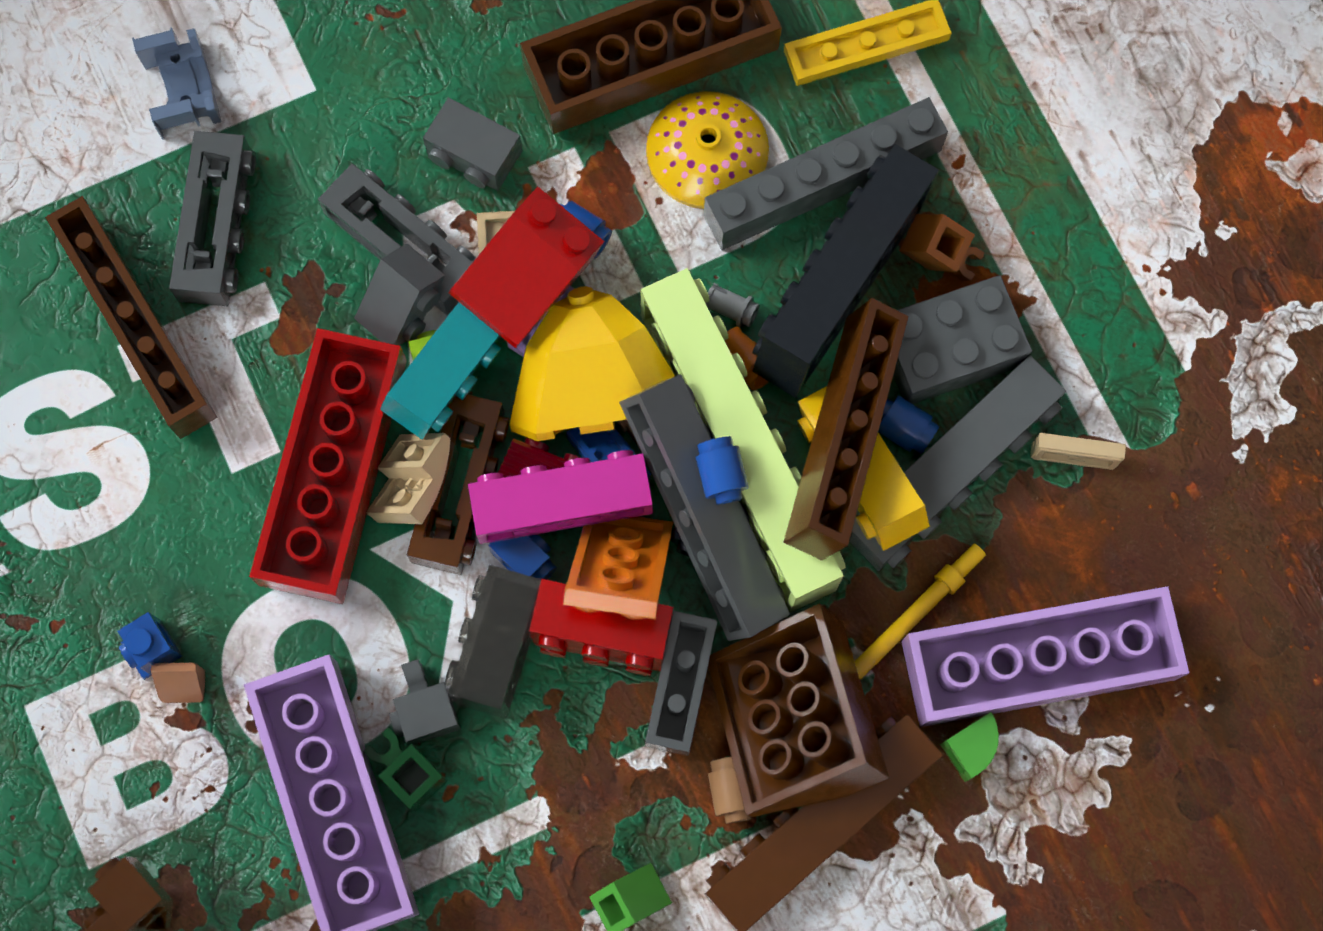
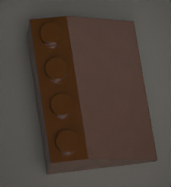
[708,603,889,817]

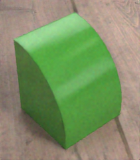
[940,712,999,782]
[589,863,672,931]

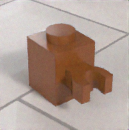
[899,214,985,281]

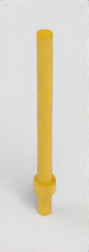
[855,543,986,680]

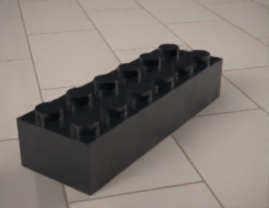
[752,144,939,398]

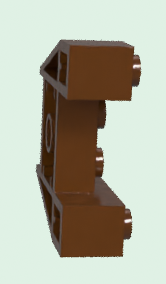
[83,856,173,931]

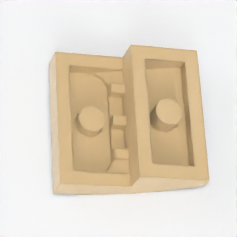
[366,433,450,524]

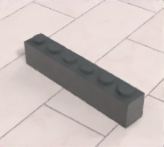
[703,97,948,251]
[849,355,1067,572]
[619,374,790,641]

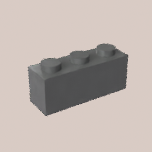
[645,611,717,756]

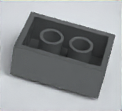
[893,275,1032,404]

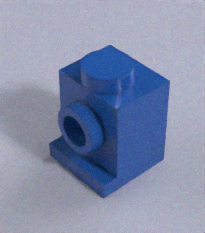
[488,534,557,589]
[117,612,182,680]

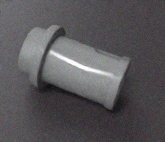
[706,283,760,327]

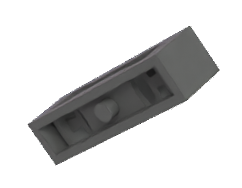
[169,131,256,306]
[318,163,476,316]

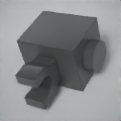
[389,659,461,745]

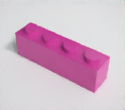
[468,450,653,544]

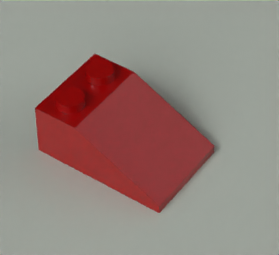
[449,186,605,349]

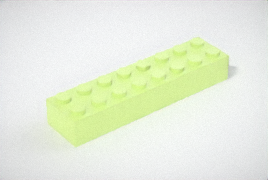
[641,268,846,613]

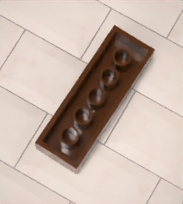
[520,0,782,134]

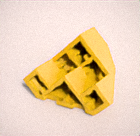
[510,286,675,441]

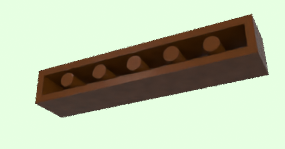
[45,196,218,439]
[783,298,909,560]
[704,715,943,931]

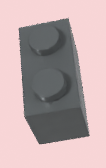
[423,97,522,191]
[354,244,445,345]

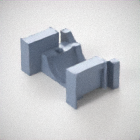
[132,28,221,140]

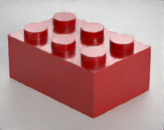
[529,579,673,676]

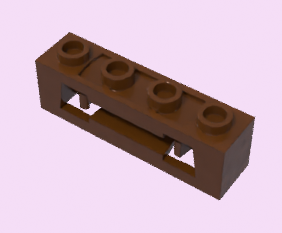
[407,395,510,575]

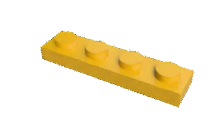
[784,0,952,86]

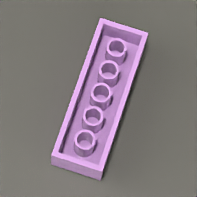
[901,586,1189,727]
[244,654,420,931]

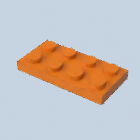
[564,516,673,619]

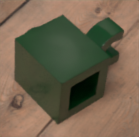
[363,727,448,812]

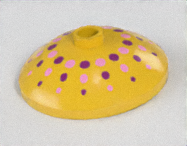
[646,91,769,209]

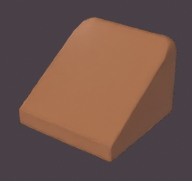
[151,663,205,703]

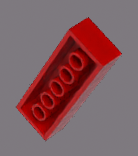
[249,328,407,605]

